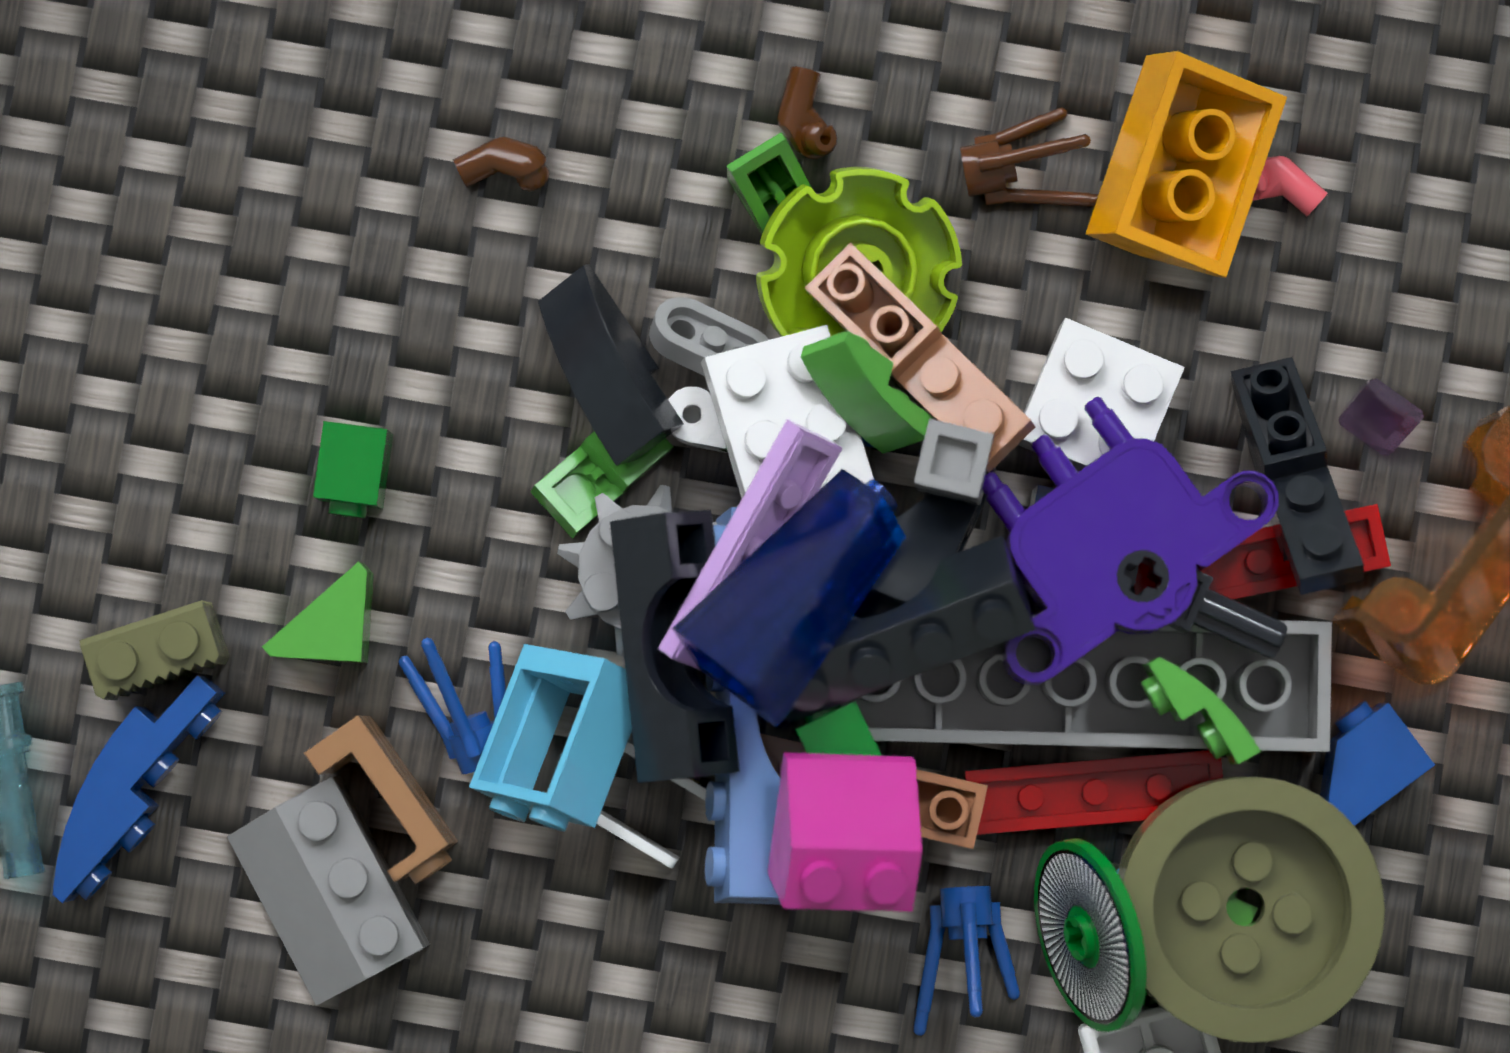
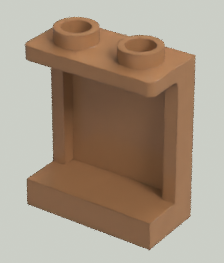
[304,715,458,884]

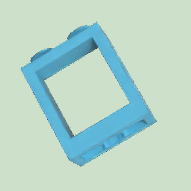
[469,644,632,832]

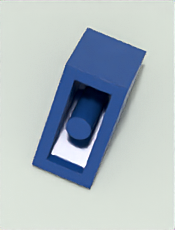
[1320,700,1435,825]

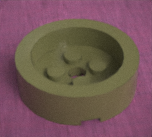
[1118,776,1385,1042]

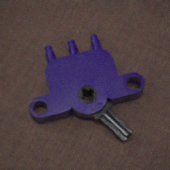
[982,397,1287,686]

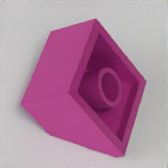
[768,753,922,912]

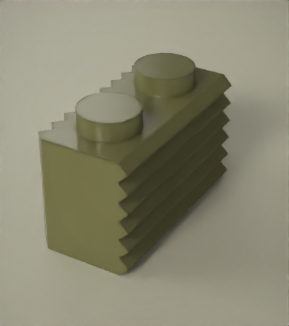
[79,600,230,701]

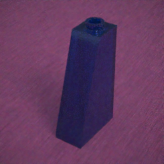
[672,469,906,726]

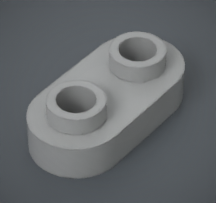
[649,297,769,376]

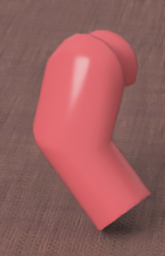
[1252,156,1328,217]

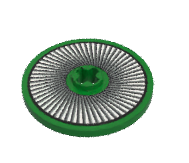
[1034,838,1147,1032]

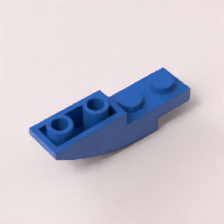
[52,675,226,903]

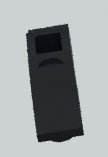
[1231,357,1364,595]

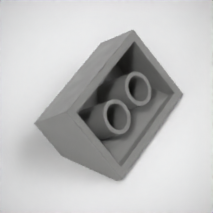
[227,776,430,1006]

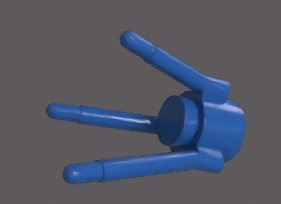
[399,638,506,775]
[913,886,1020,1036]

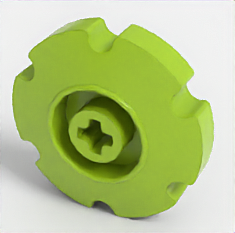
[756,167,962,337]

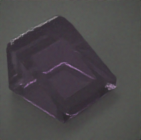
[1338,378,1424,456]

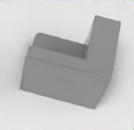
[914,419,995,505]

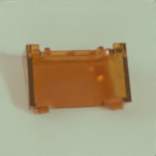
[1330,406,1510,685]

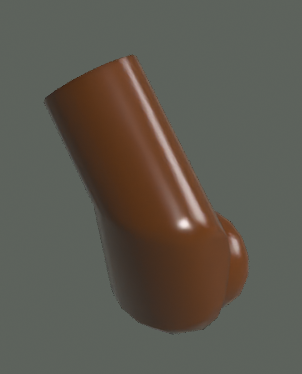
[777,66,837,159]
[453,137,550,191]

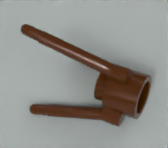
[960,108,1099,207]

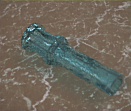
[0,681,45,879]

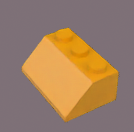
[1085,51,1287,278]

